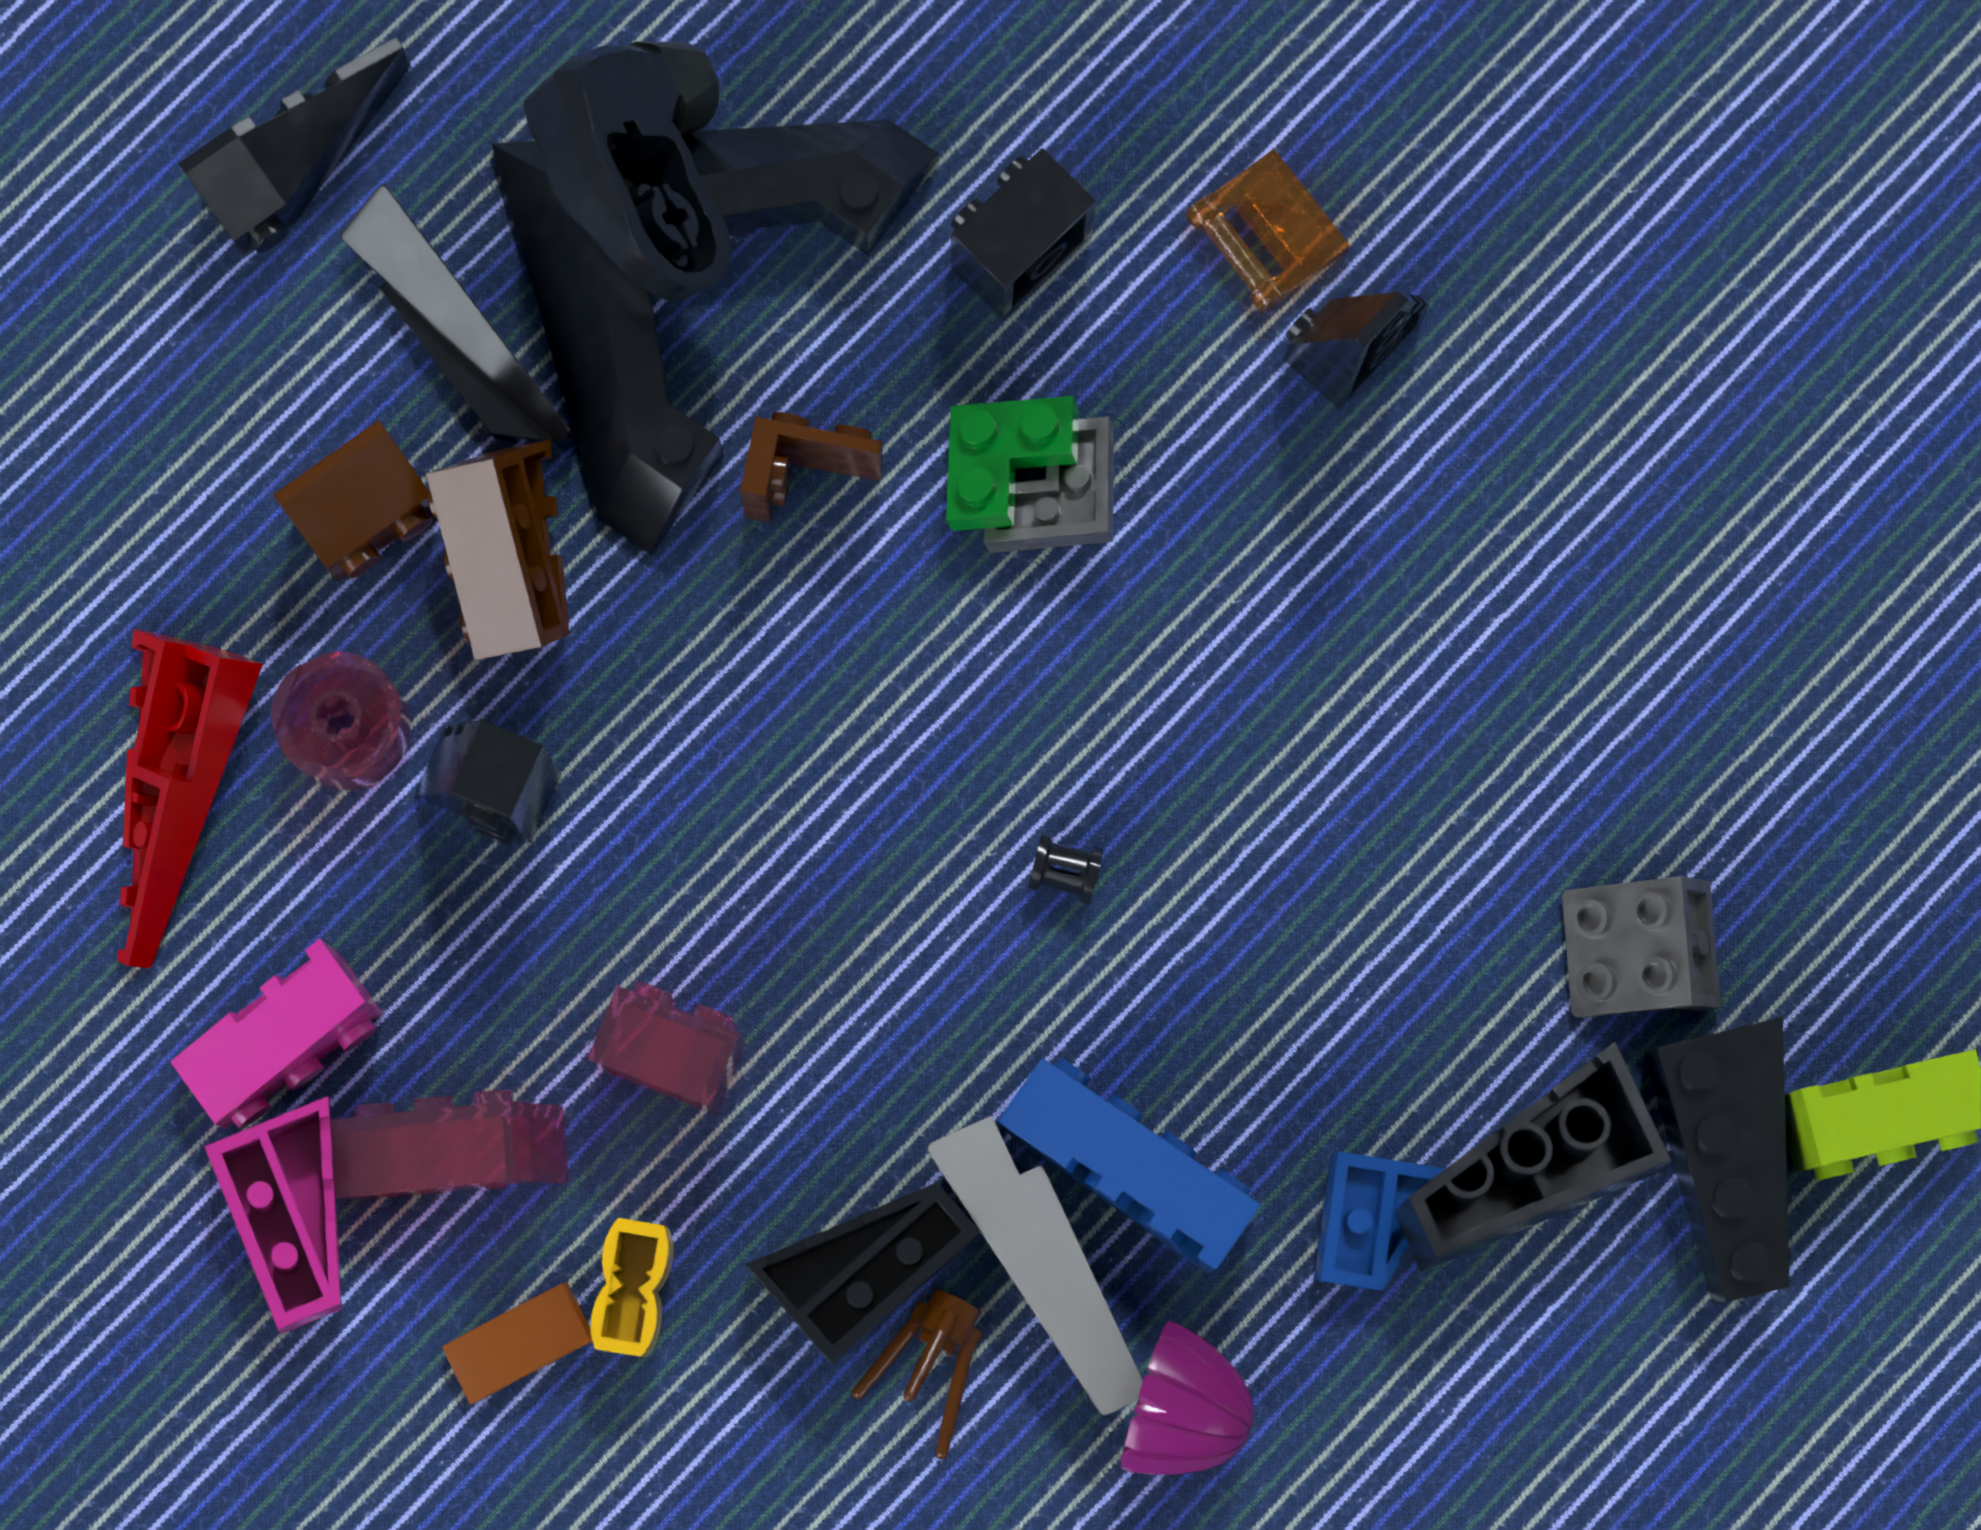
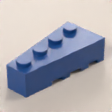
[997,1057,1261,1274]

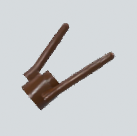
[852,1289,982,1459]

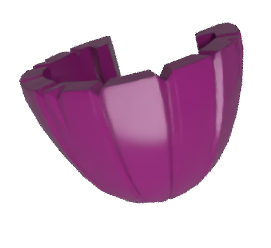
[1121,1321,1254,1475]

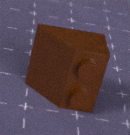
[273,420,433,581]

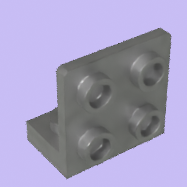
[1562,876,1721,1018]

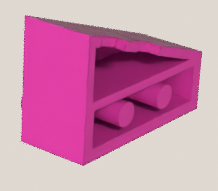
[170,938,383,1129]
[204,1096,342,1334]

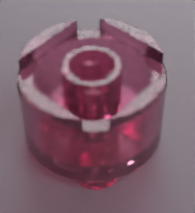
[271,652,411,790]

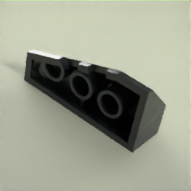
[179,37,411,258]
[1284,292,1429,409]

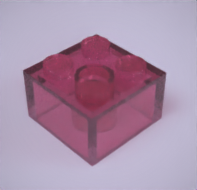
[587,981,746,1116]

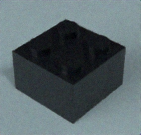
[951,148,1096,320]

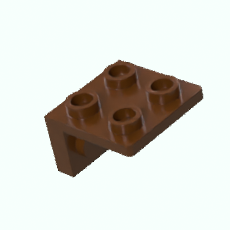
[740,412,883,523]

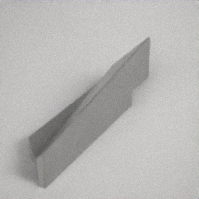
[928,1115,1143,1415]

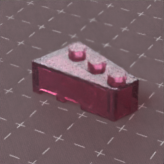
[331,1090,568,1199]

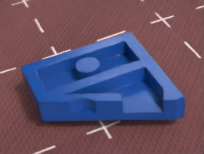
[1314,1151,1445,1290]

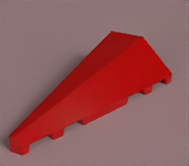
[117,629,263,968]

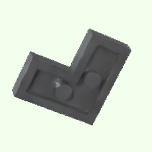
[984,416,1114,553]

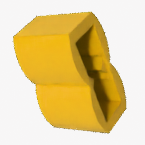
[591,1218,674,1357]

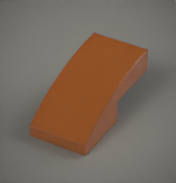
[442,1282,593,1405]

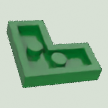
[946,396,1079,531]

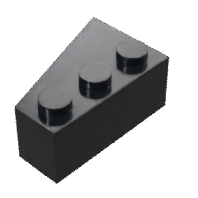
[745,1183,981,1365]

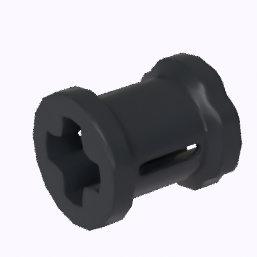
[1028,833,1104,905]

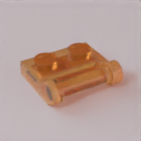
[1185,149,1350,313]

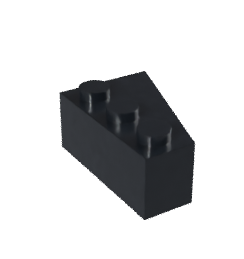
[415,720,561,847]

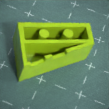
[1785,1049,1981,1181]

